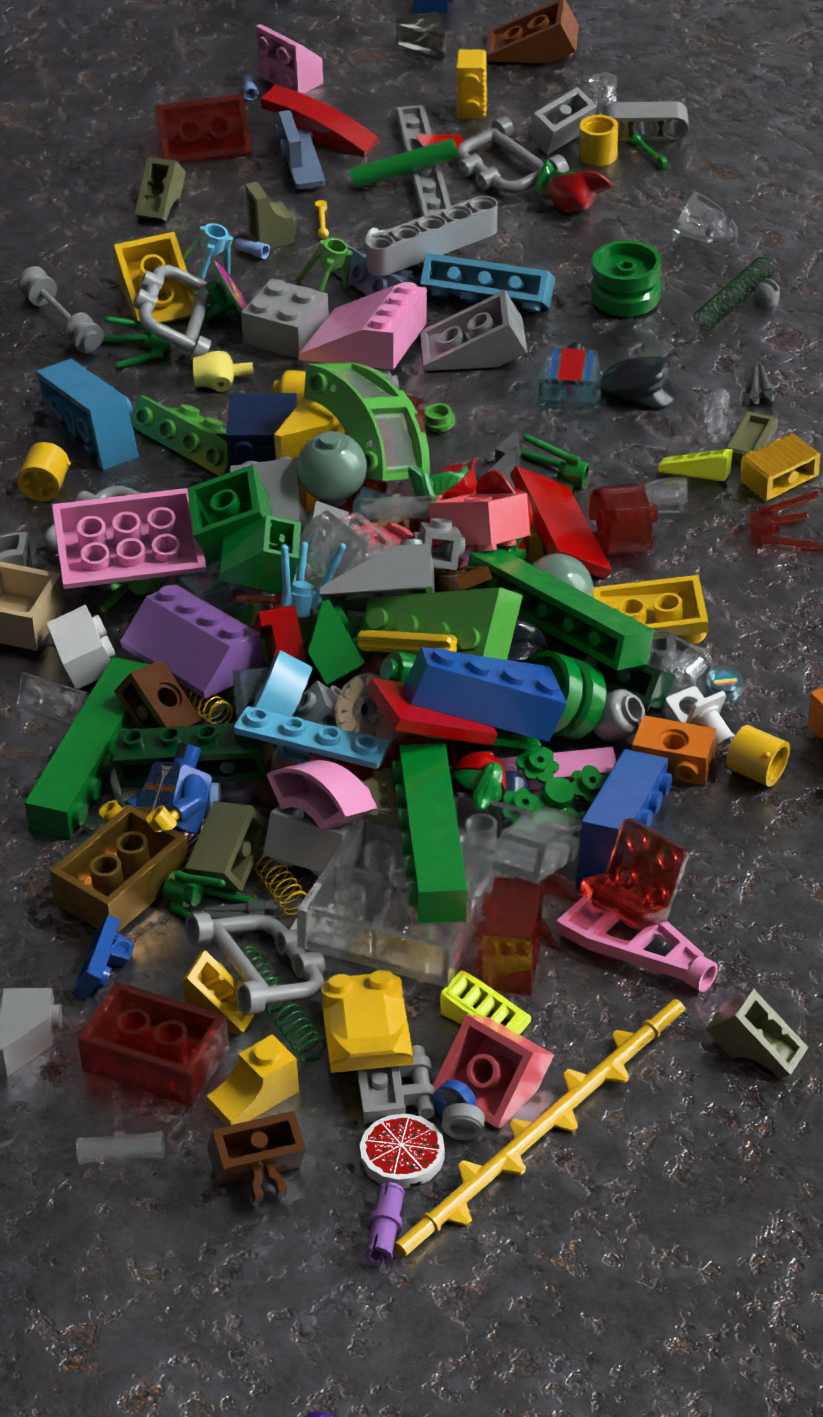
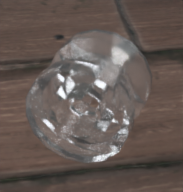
[588,72,617,108]

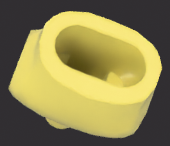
[193,351,254,392]

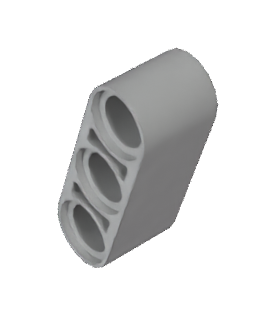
[602,102,689,141]

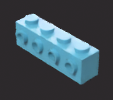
[420,253,555,312]

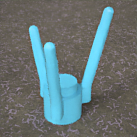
[183,223,233,296]
[281,542,346,617]

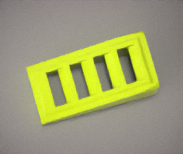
[658,449,733,482]
[440,970,531,1035]

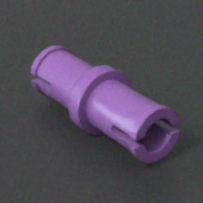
[364,1182,405,1266]

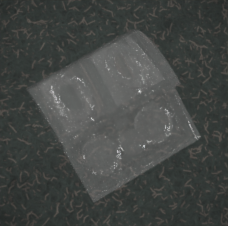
[299,510,398,580]

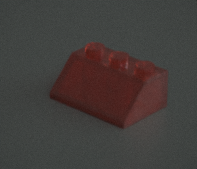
[154,94,253,163]

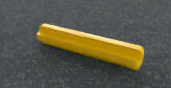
[357,630,457,654]

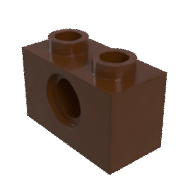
[114,660,202,729]

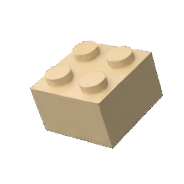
[0,561,65,651]

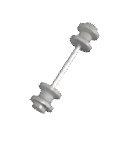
[18,266,104,353]

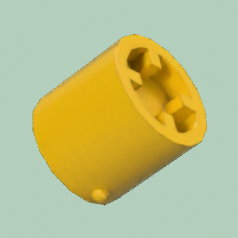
[579,115,618,166]
[17,442,71,502]
[726,725,790,787]

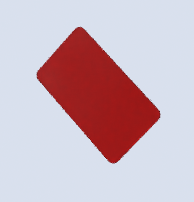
[415,134,471,152]

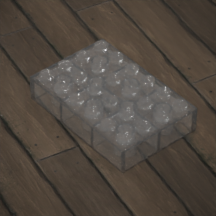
[297,784,532,988]

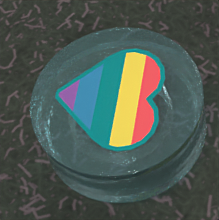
[706,667,743,701]

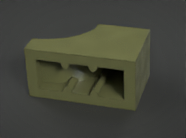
[135,156,186,222]
[245,181,297,249]
[705,989,809,1079]

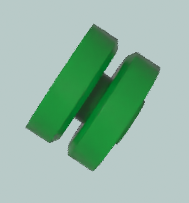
[591,240,662,317]
[524,650,606,741]

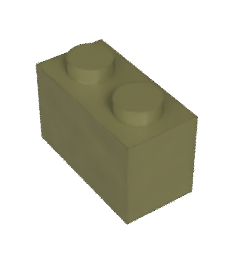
[186,801,268,892]

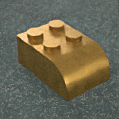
[50,804,188,932]

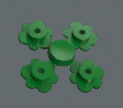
[502,747,608,845]

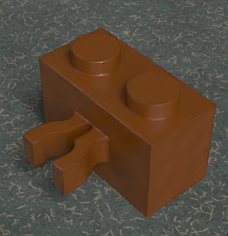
[207,1111,306,1203]

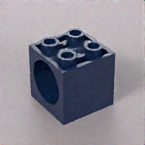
[226,393,298,473]

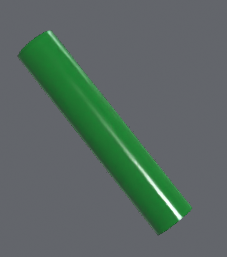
[349,138,459,189]

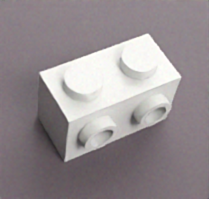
[47,605,116,690]

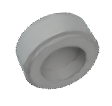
[442,1103,485,1140]

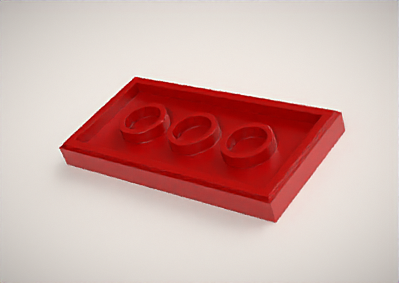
[509,465,612,579]

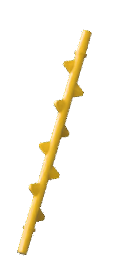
[394,999,685,1257]

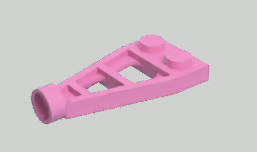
[556,877,718,992]

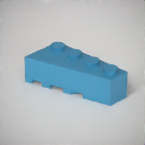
[36,359,139,470]

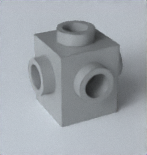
[412,518,465,572]
[295,681,348,729]

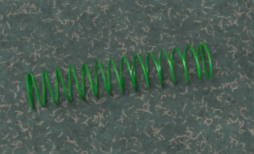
[693,257,774,331]
[232,946,326,1061]

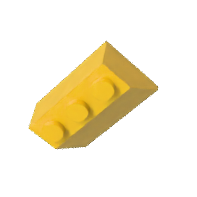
[274,398,345,512]

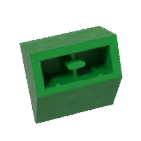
[219,515,301,594]
[306,599,367,688]

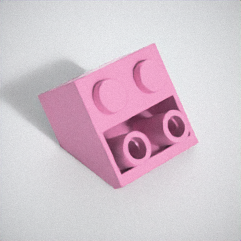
[256,24,323,94]

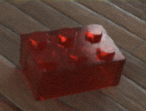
[77,981,229,1107]

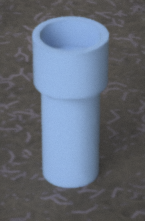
[243,74,258,101]
[234,238,270,259]

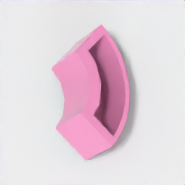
[266,760,377,831]

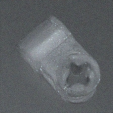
[647,629,713,691]

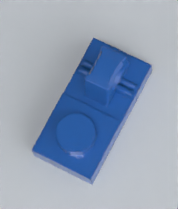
[71,914,134,1000]

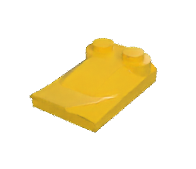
[593,575,709,646]
[321,970,414,1073]

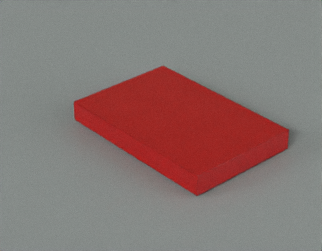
[366,677,498,745]

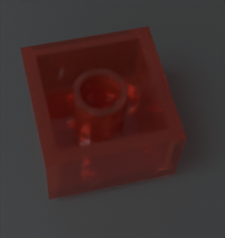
[476,877,543,995]

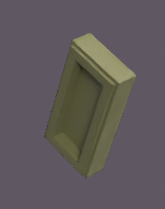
[725,411,778,462]

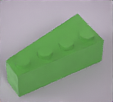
[361,587,523,660]

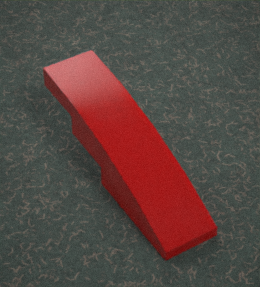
[261,84,379,157]

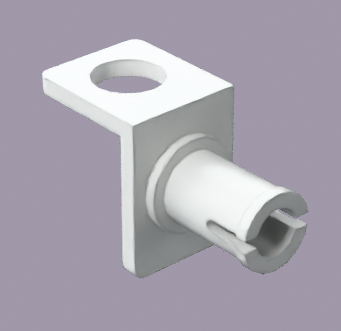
[665,686,735,751]

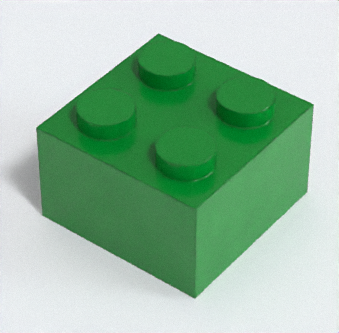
[187,464,272,564]

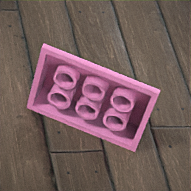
[299,282,427,370]
[52,488,206,589]

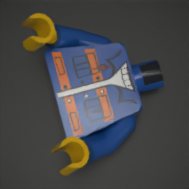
[99,743,212,835]

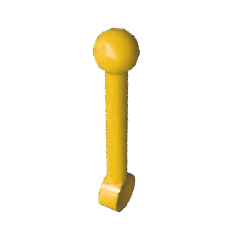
[315,200,329,239]

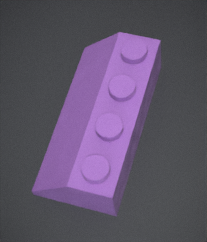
[121,584,264,699]

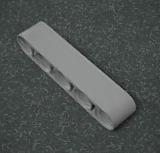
[366,196,498,276]

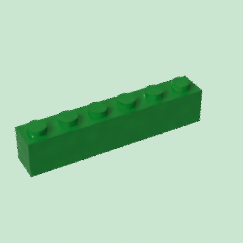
[467,548,655,670]
[25,657,150,839]
[392,743,468,924]

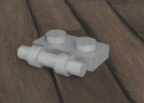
[357,1045,436,1123]

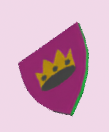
[205,261,246,321]

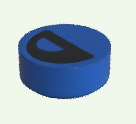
[433,1079,476,1117]

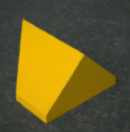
[182,950,255,1035]

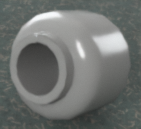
[592,689,645,743]

